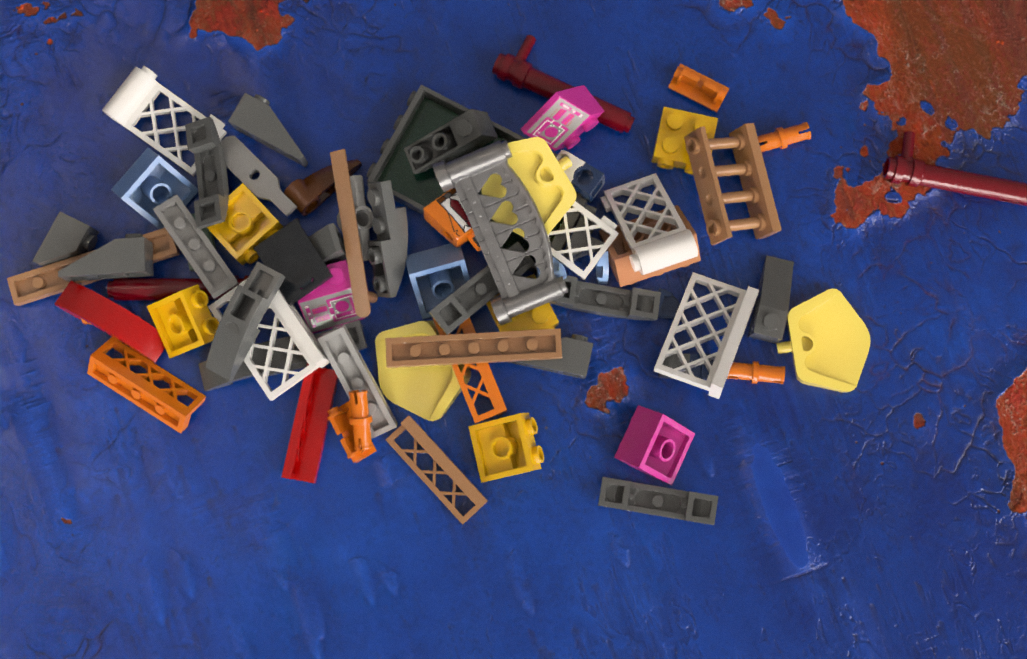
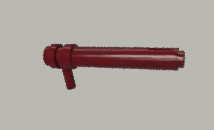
[492,35,635,133]
[882,131,1027,206]
[107,275,249,303]

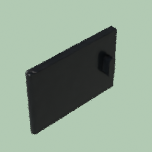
[253,218,333,306]

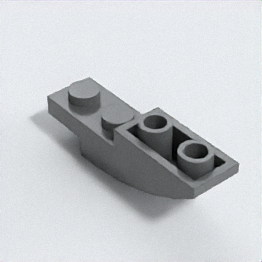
[367,180,408,298]
[206,261,285,382]

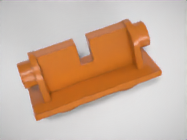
[668,63,730,113]
[327,400,377,463]

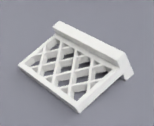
[208,271,330,401]
[654,272,759,399]

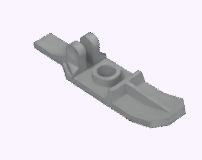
[221,136,297,217]

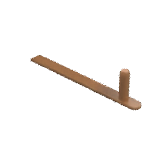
[330,149,378,318]

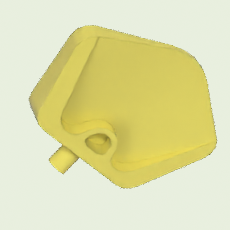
[481,137,577,238]
[776,288,870,392]
[375,320,471,421]

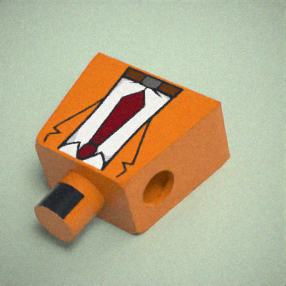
[423,188,481,252]

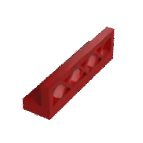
[281,363,339,483]

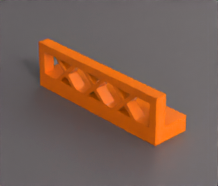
[432,317,507,423]
[87,337,206,433]

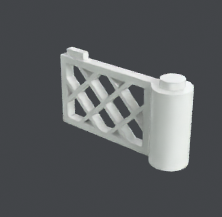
[102,66,227,177]
[600,173,698,275]
[548,201,619,280]

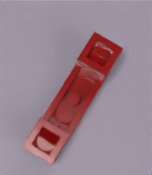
[54,281,165,363]

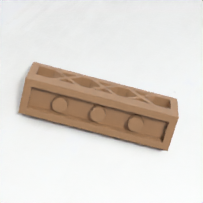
[386,416,488,525]

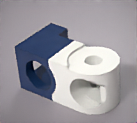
[556,150,605,203]

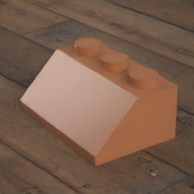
[599,205,701,287]

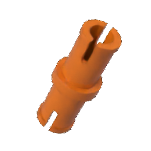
[758,122,811,152]
[727,361,785,384]
[348,389,373,450]

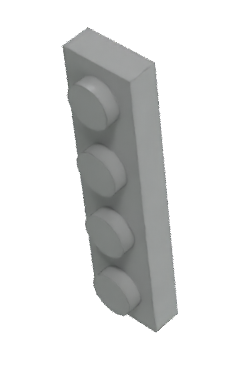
[153,195,239,299]
[317,324,398,439]

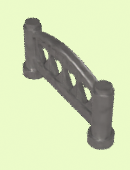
[433,140,569,326]

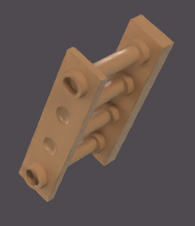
[684,123,782,245]

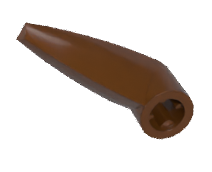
[284,159,362,216]

